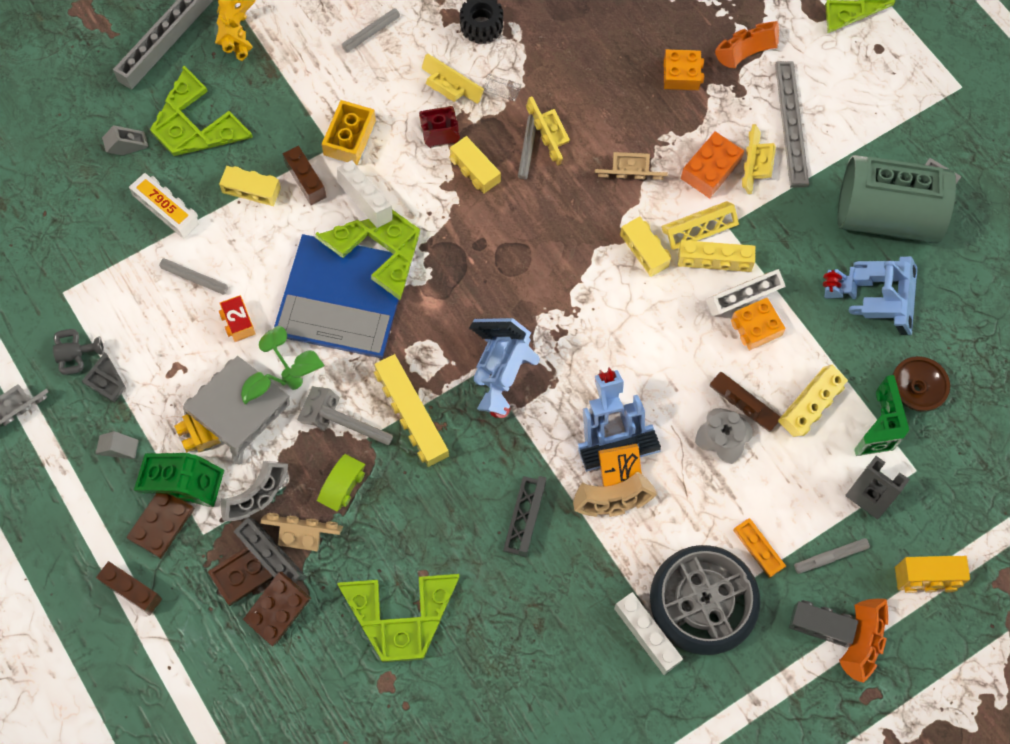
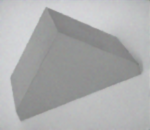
[96,431,139,459]

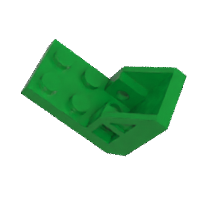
[854,375,910,456]
[134,453,224,507]

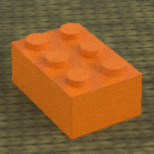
[681,131,744,199]

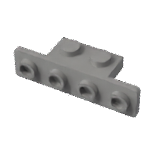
[0,384,49,426]

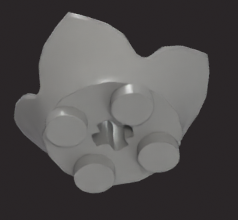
[695,408,753,464]

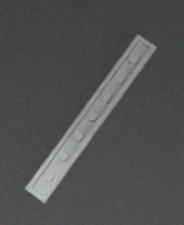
[775,61,809,188]

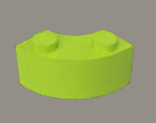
[317,454,366,512]

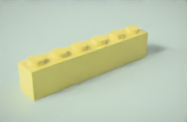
[373,354,449,467]

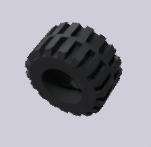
[460,0,503,44]

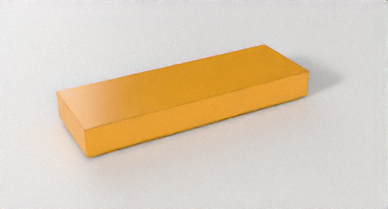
[733,518,786,578]

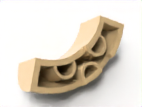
[573,472,657,517]

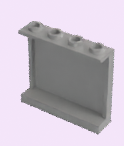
[183,355,290,457]

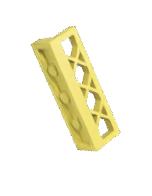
[661,201,739,250]

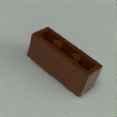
[282,145,327,205]
[96,561,162,616]

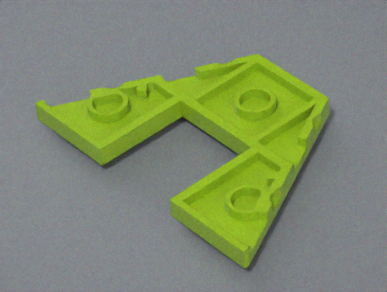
[825,0,895,33]
[150,66,253,156]
[315,209,420,300]
[337,574,459,662]

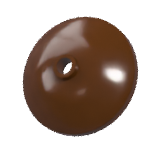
[892,356,950,412]

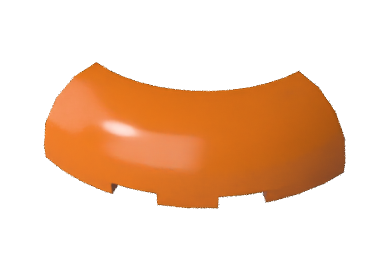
[715,21,779,68]
[839,599,888,683]

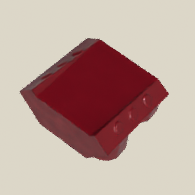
[419,106,460,148]

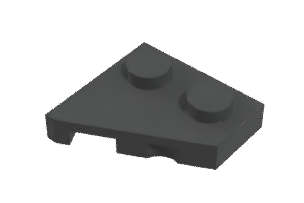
[82,352,126,403]

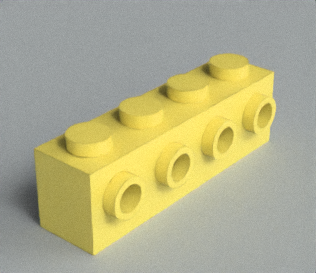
[678,240,755,272]
[778,364,848,437]

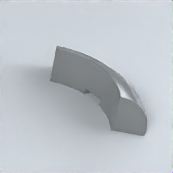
[221,461,288,521]

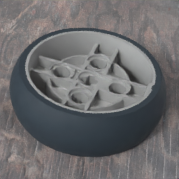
[650,545,760,655]

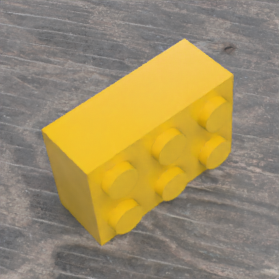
[321,100,376,165]
[895,556,970,593]

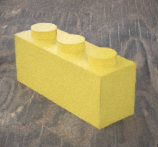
[449,136,501,193]
[219,166,281,206]
[620,216,671,277]

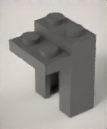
[845,456,910,520]

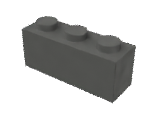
[789,600,858,648]

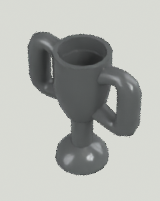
[53,329,104,375]

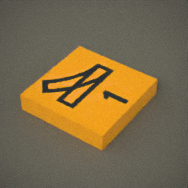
[598,444,642,487]

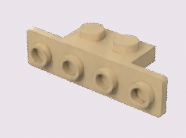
[594,152,668,180]
[261,513,343,551]

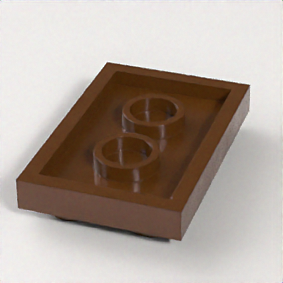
[126,493,195,559]
[208,547,274,606]
[243,572,311,646]

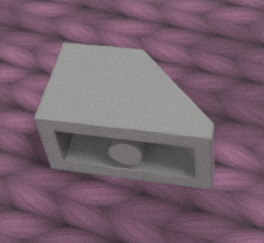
[102,125,148,155]

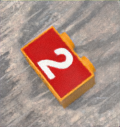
[218,295,256,342]

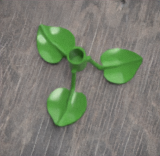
[241,326,324,405]

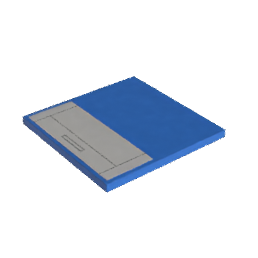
[274,234,399,359]

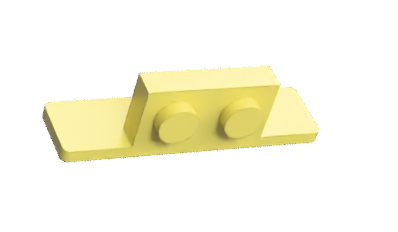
[422,54,484,104]
[526,96,570,166]
[742,124,776,194]

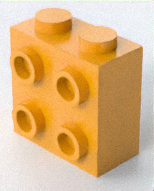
[664,49,704,90]
[731,297,786,351]

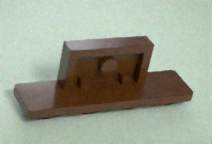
[709,372,781,432]

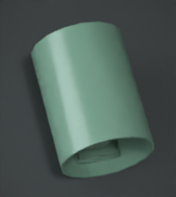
[837,155,956,244]

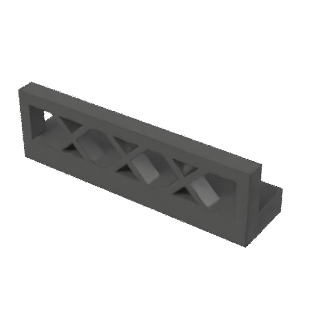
[503,476,547,557]
[233,517,307,583]

